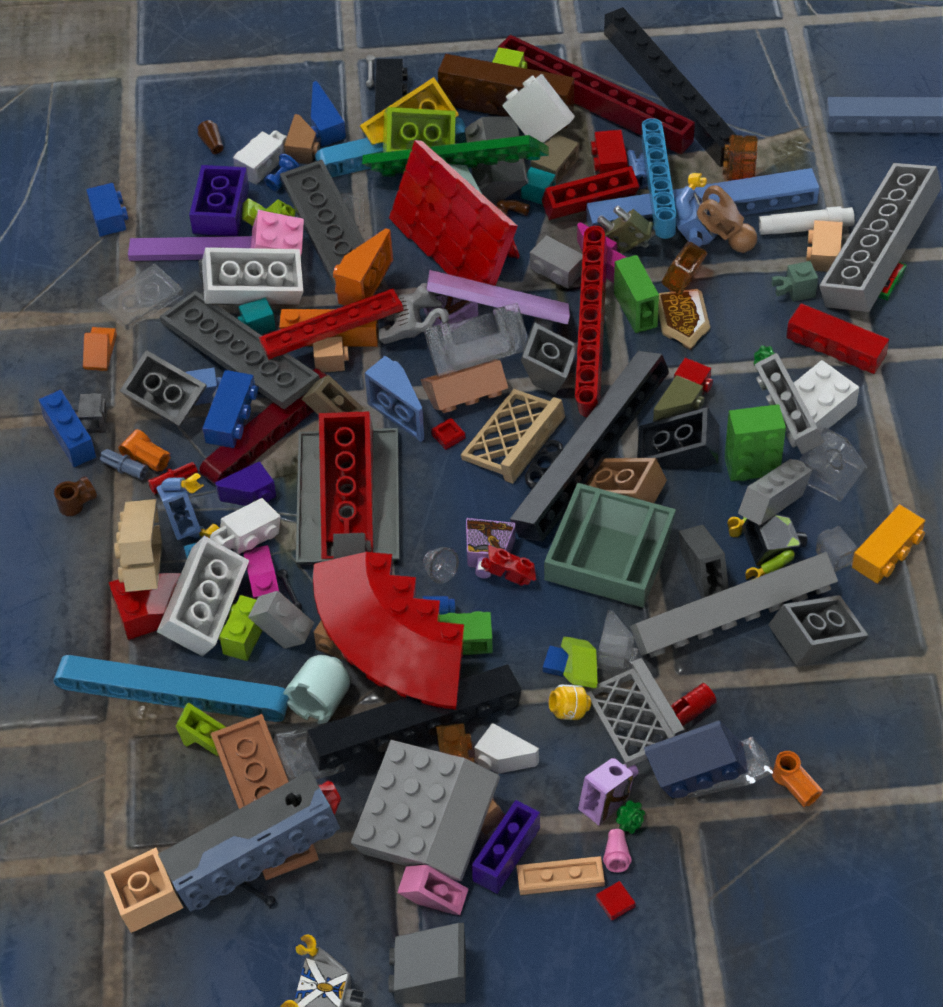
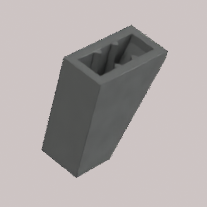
[679,524,729,598]

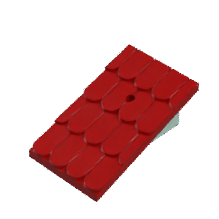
[389,140,518,286]

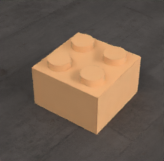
[104,848,183,933]

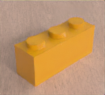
[852,504,925,584]

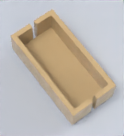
[114,499,163,592]

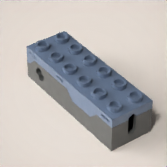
[158,771,341,912]

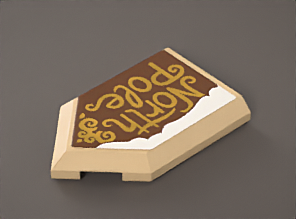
[658,289,710,350]

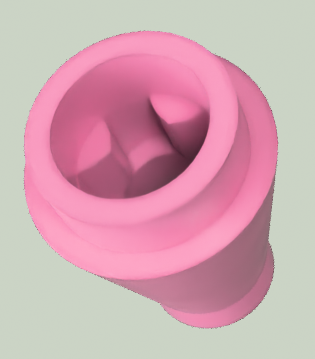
[603,829,631,873]

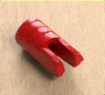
[671,683,717,726]

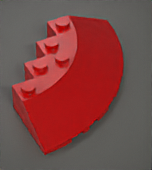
[313,552,464,709]

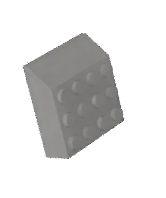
[351,740,500,881]

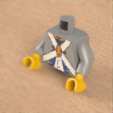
[280,934,365,1007]

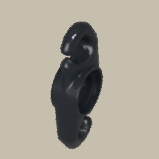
[525,440,563,488]

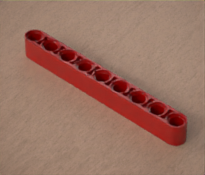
[575,226,608,417]

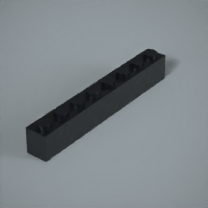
[307,664,522,771]

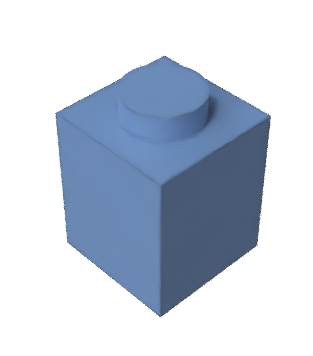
[186,368,221,405]

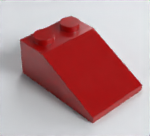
[108,573,181,640]

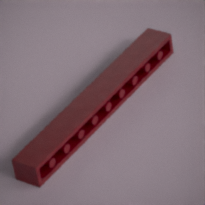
[498,34,695,155]

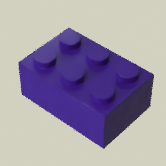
[189,165,249,237]

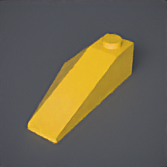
[360,77,459,145]

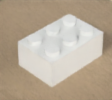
[786,360,859,435]

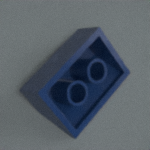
[644,720,748,799]

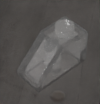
[597,610,638,673]

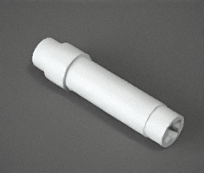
[759,206,854,235]

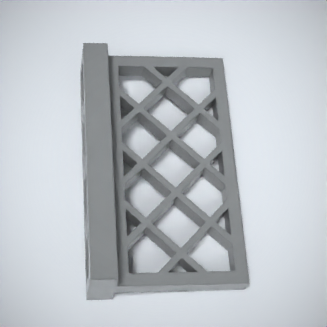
[585,658,685,768]

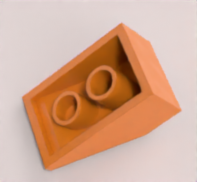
[333,228,393,306]

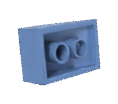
[365,356,425,442]

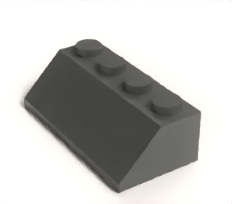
[465,117,528,205]

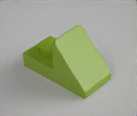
[176,703,226,756]

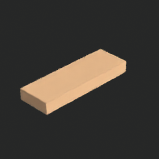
[516,856,605,895]

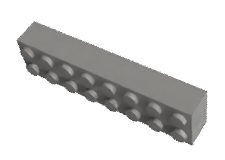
[819,163,942,312]

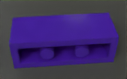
[472,800,540,894]

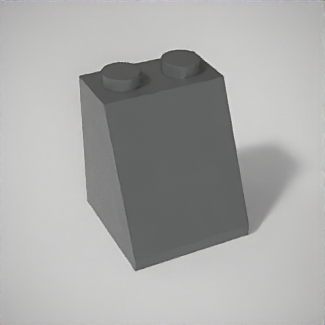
[388,923,466,1003]

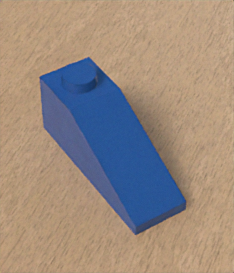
[311,81,346,147]

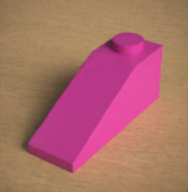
[243,545,279,600]

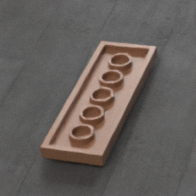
[211,714,319,880]

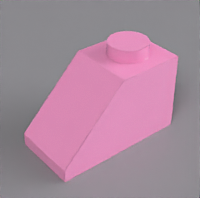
[397,864,468,915]

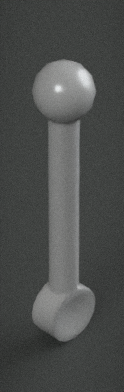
[366,55,375,88]

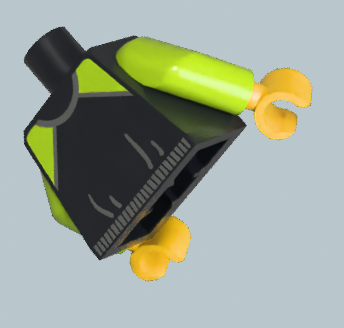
[727,515,808,579]

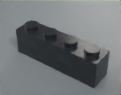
[375,59,408,115]

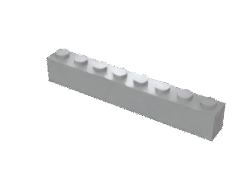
[630,552,838,658]

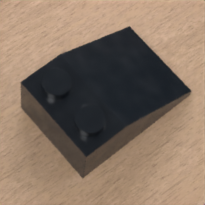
[637,407,720,470]

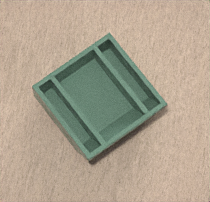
[544,483,676,608]

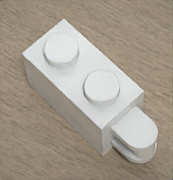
[233,130,287,185]
[210,498,281,554]

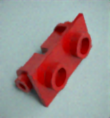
[481,545,536,586]

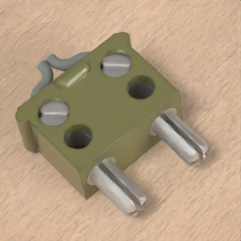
[597,206,653,253]

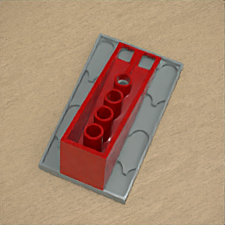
[296,411,400,565]

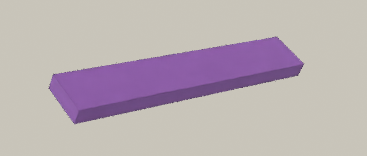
[128,236,252,261]

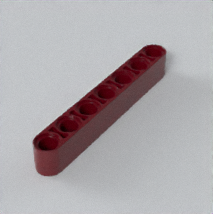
[199,368,337,485]

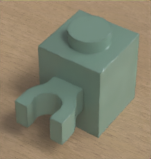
[771,261,818,302]

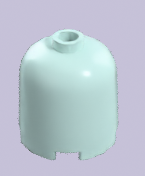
[283,655,350,724]

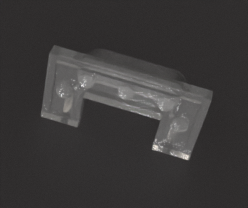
[424,302,528,377]

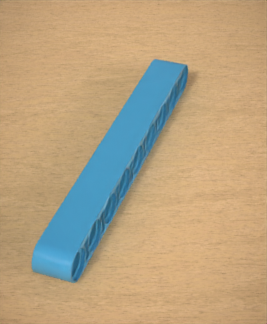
[54,655,289,722]

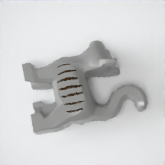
[378,283,449,344]

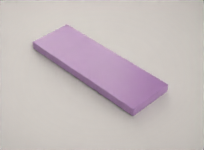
[426,270,570,324]

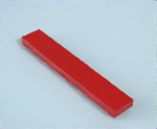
[259,289,403,360]

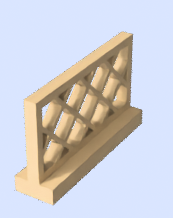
[461,389,565,484]

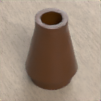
[197,120,224,154]

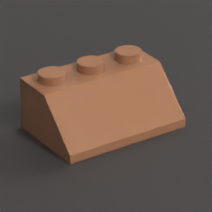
[421,358,508,413]

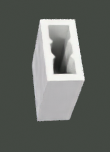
[502,74,575,143]

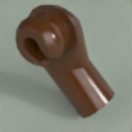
[496,200,530,216]

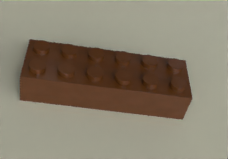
[438,54,574,129]

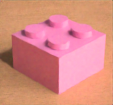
[251,210,304,257]

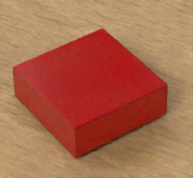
[431,418,466,450]
[596,881,635,921]

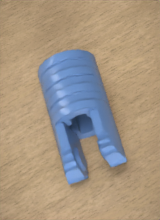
[626,150,648,189]

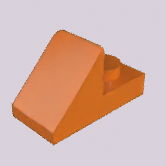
[83,327,117,371]

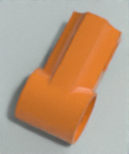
[118,429,171,472]
[772,751,823,807]

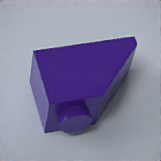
[215,461,276,506]

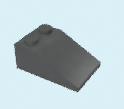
[120,350,207,427]
[768,595,868,666]

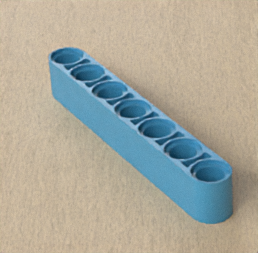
[315,117,467,177]
[642,118,676,239]

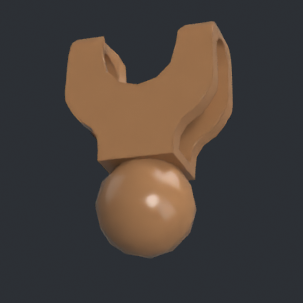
[697,185,757,253]

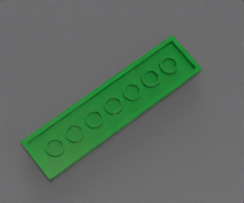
[362,135,549,177]

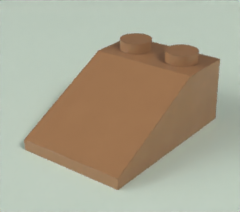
[586,458,667,503]

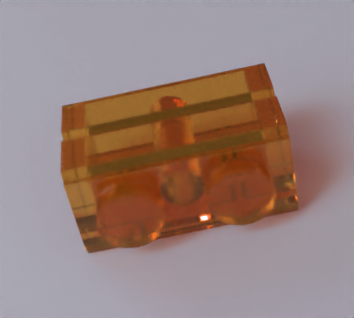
[723,135,758,181]
[661,242,708,294]

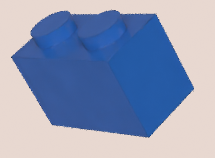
[86,183,129,236]

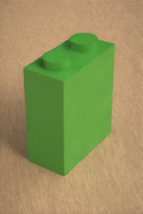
[614,255,659,333]

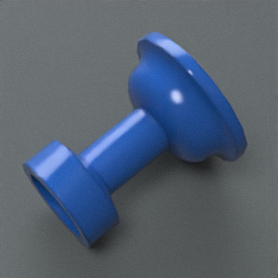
[264,153,300,192]

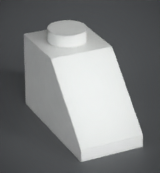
[474,723,539,774]

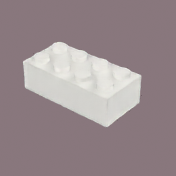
[202,248,303,305]
[157,536,249,656]

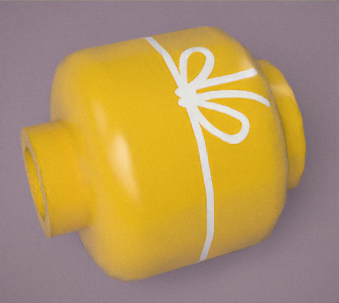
[549,684,591,720]

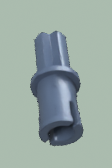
[100,449,149,480]

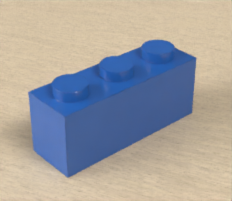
[202,370,258,448]
[38,390,96,467]

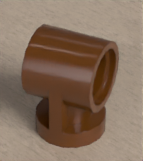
[54,476,97,516]

